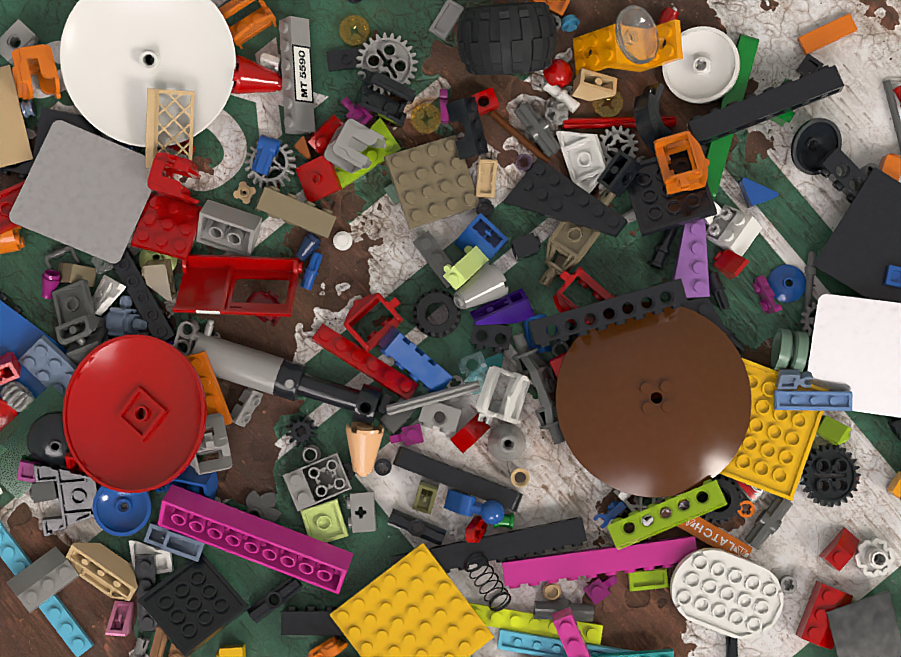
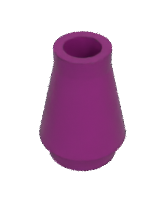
[41,269,61,299]

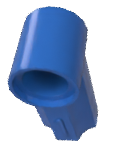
[251,134,281,176]

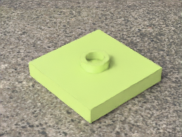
[300,498,349,543]

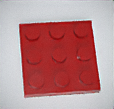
[131,193,203,260]

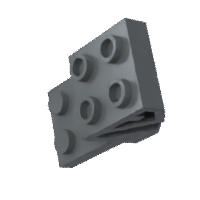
[52,279,110,366]

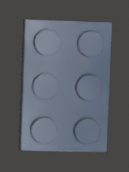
[18,335,78,401]

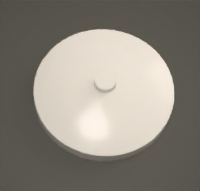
[662,26,740,104]

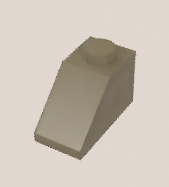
[141,259,177,301]

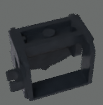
[353,69,416,128]

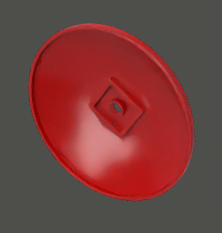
[63,334,207,493]

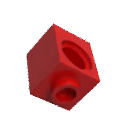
[471,87,500,116]

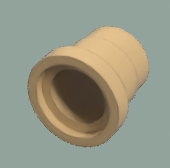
[510,468,530,487]

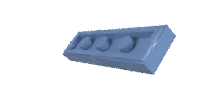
[774,390,853,411]

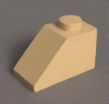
[572,68,617,101]

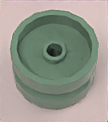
[770,328,809,374]

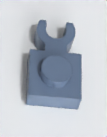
[776,370,813,389]

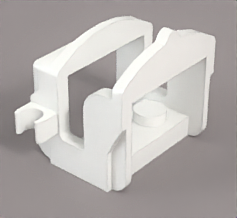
[476,366,532,425]

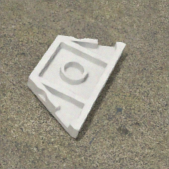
[556,131,607,193]

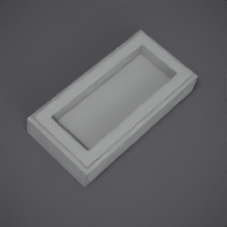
[429,0,465,41]

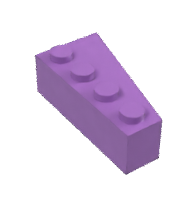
[671,220,710,299]

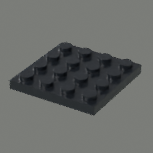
[627,150,717,237]
[138,553,249,657]

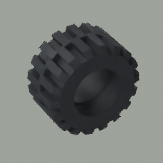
[413,289,461,338]
[697,474,743,524]

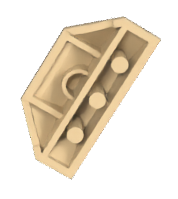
[66,543,138,601]

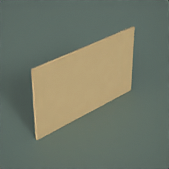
[0,65,33,168]

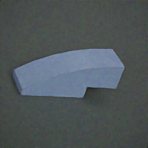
[143,522,205,562]

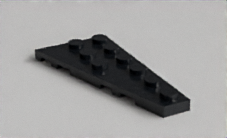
[503,158,628,237]

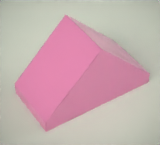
[105,601,134,636]

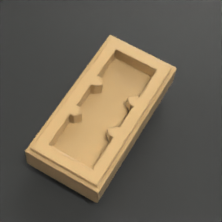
[476,159,498,199]

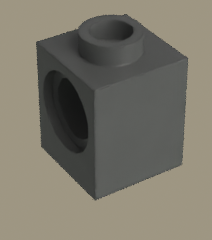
[29,481,59,503]

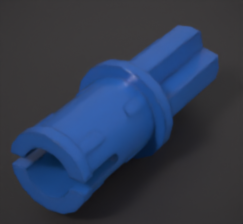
[300,252,323,290]

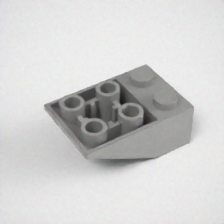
[283,453,352,511]

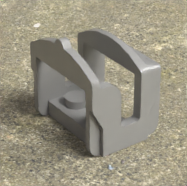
[324,119,387,174]
[190,413,232,475]

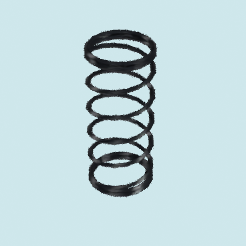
[463,553,511,612]

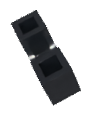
[446,97,489,160]

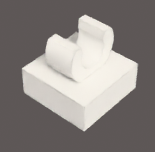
[260,51,281,73]

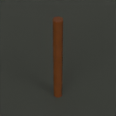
[489,110,551,164]

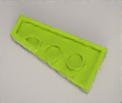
[334,118,401,192]

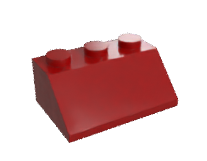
[795,581,853,650]

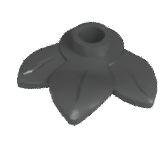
[246,490,282,522]

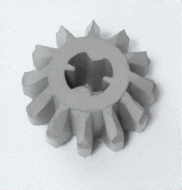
[0,380,35,412]

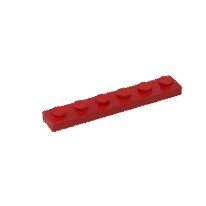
[312,323,419,400]

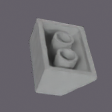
[196,200,262,256]
[6,546,79,614]

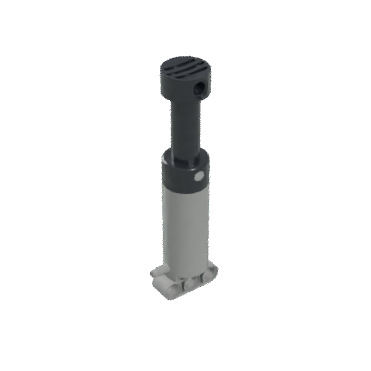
[173,319,383,425]

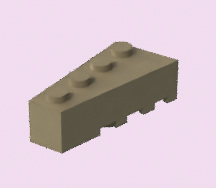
[253,185,336,239]

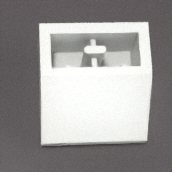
[706,204,762,256]

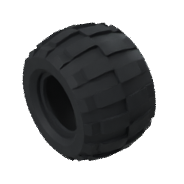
[457,2,557,75]

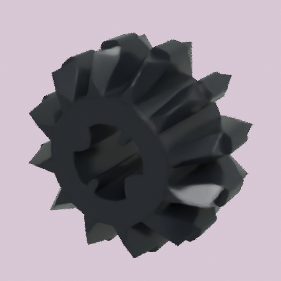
[285,415,318,447]

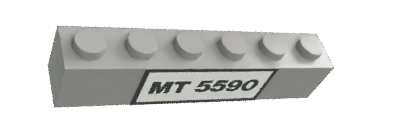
[279,16,315,135]

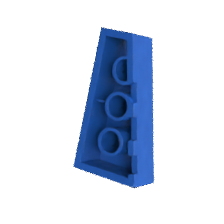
[378,326,453,393]

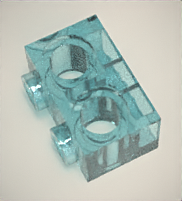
[458,351,488,395]

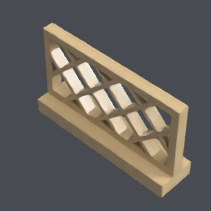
[145,88,195,168]

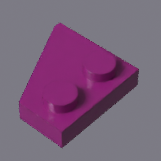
[752,275,783,315]

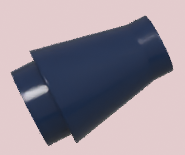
[295,232,322,261]

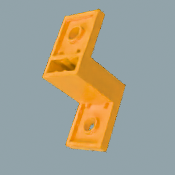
[573,20,683,76]

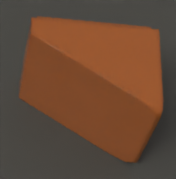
[294,136,312,161]

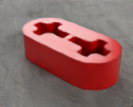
[465,516,488,543]

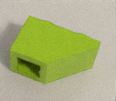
[816,415,851,445]

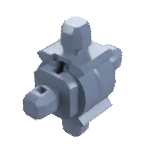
[102,295,147,337]

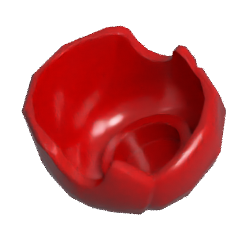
[543,59,573,88]

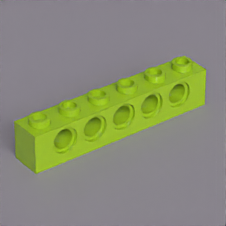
[607,479,727,550]

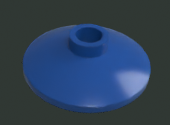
[768,265,806,303]

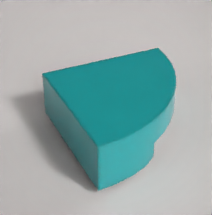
[484,353,503,369]

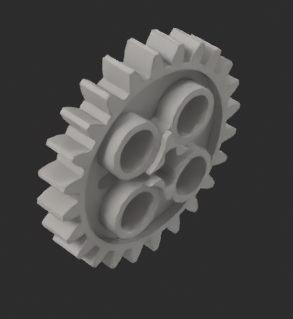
[356,33,418,96]

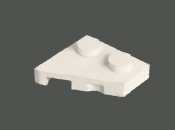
[92,275,126,316]
[129,540,174,578]

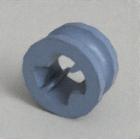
[21,100,36,118]

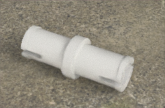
[543,83,580,113]

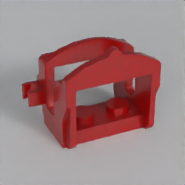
[147,152,201,205]
[552,266,615,325]
[343,293,404,352]

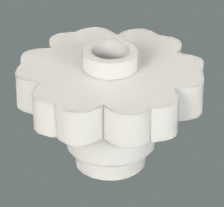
[853,537,895,578]

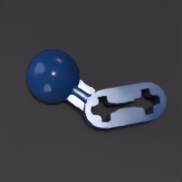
[443,489,505,525]

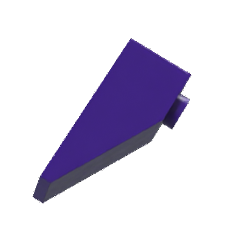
[470,288,534,325]

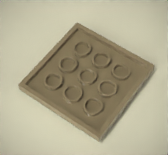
[384,135,481,230]

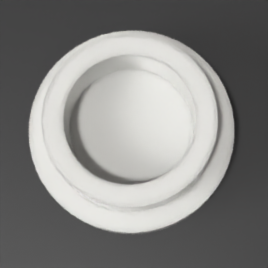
[333,231,352,251]

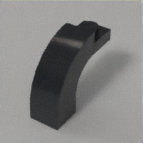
[634,82,673,154]

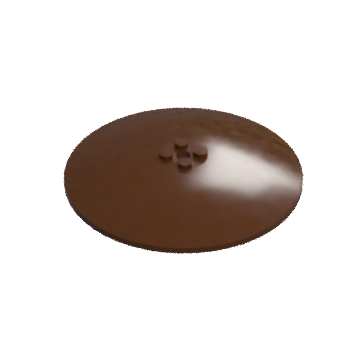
[555,302,752,497]

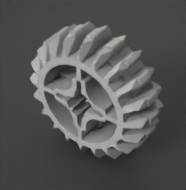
[244,141,296,188]

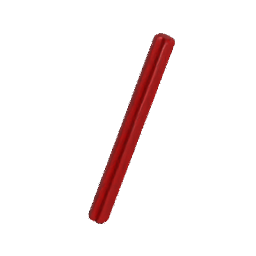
[563,116,677,129]

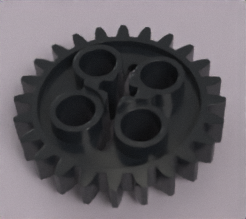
[799,444,861,507]

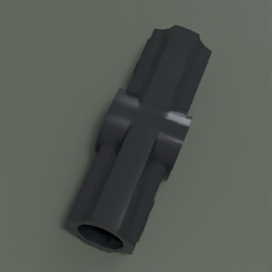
[387,508,447,546]
[247,576,304,624]

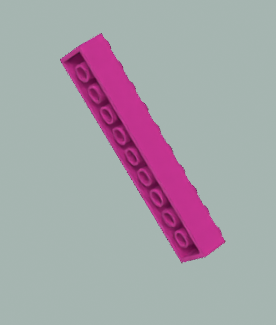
[158,484,354,594]

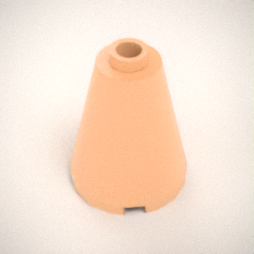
[346,422,384,476]

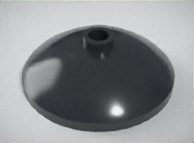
[791,118,842,175]
[27,413,70,468]

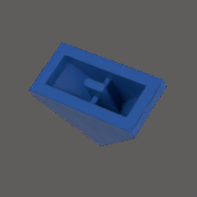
[738,177,779,208]

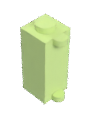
[443,245,489,290]

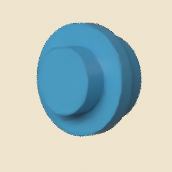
[561,15,580,32]

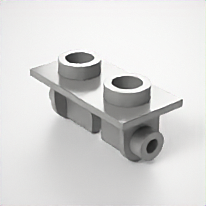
[230,387,263,427]

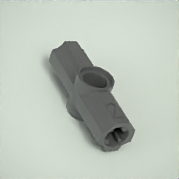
[514,102,561,158]
[744,496,793,550]
[533,598,594,622]

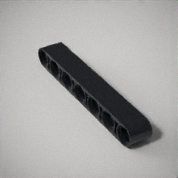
[393,446,523,512]

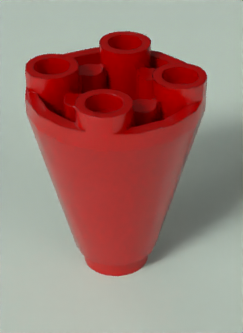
[231,55,282,94]

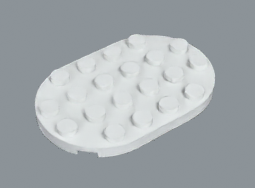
[670,548,784,639]

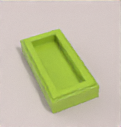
[628,568,669,591]

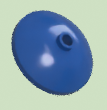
[92,486,152,536]

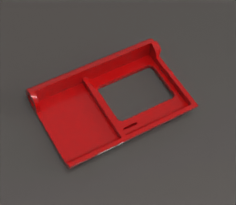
[172,254,303,317]

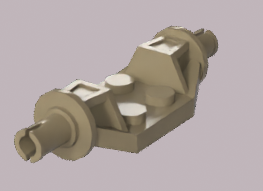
[538,189,616,288]

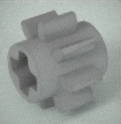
[545,101,569,126]

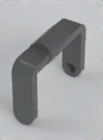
[45,246,81,270]

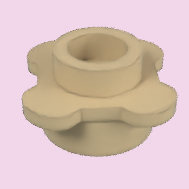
[233,181,256,204]

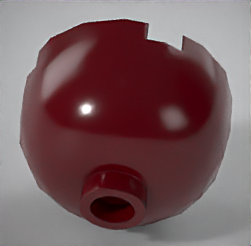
[245,290,281,327]

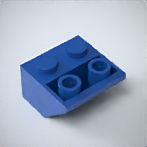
[454,213,509,263]

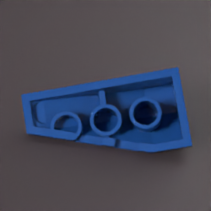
[154,465,218,500]

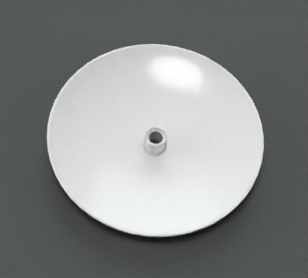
[60,0,236,147]

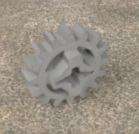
[599,126,639,165]

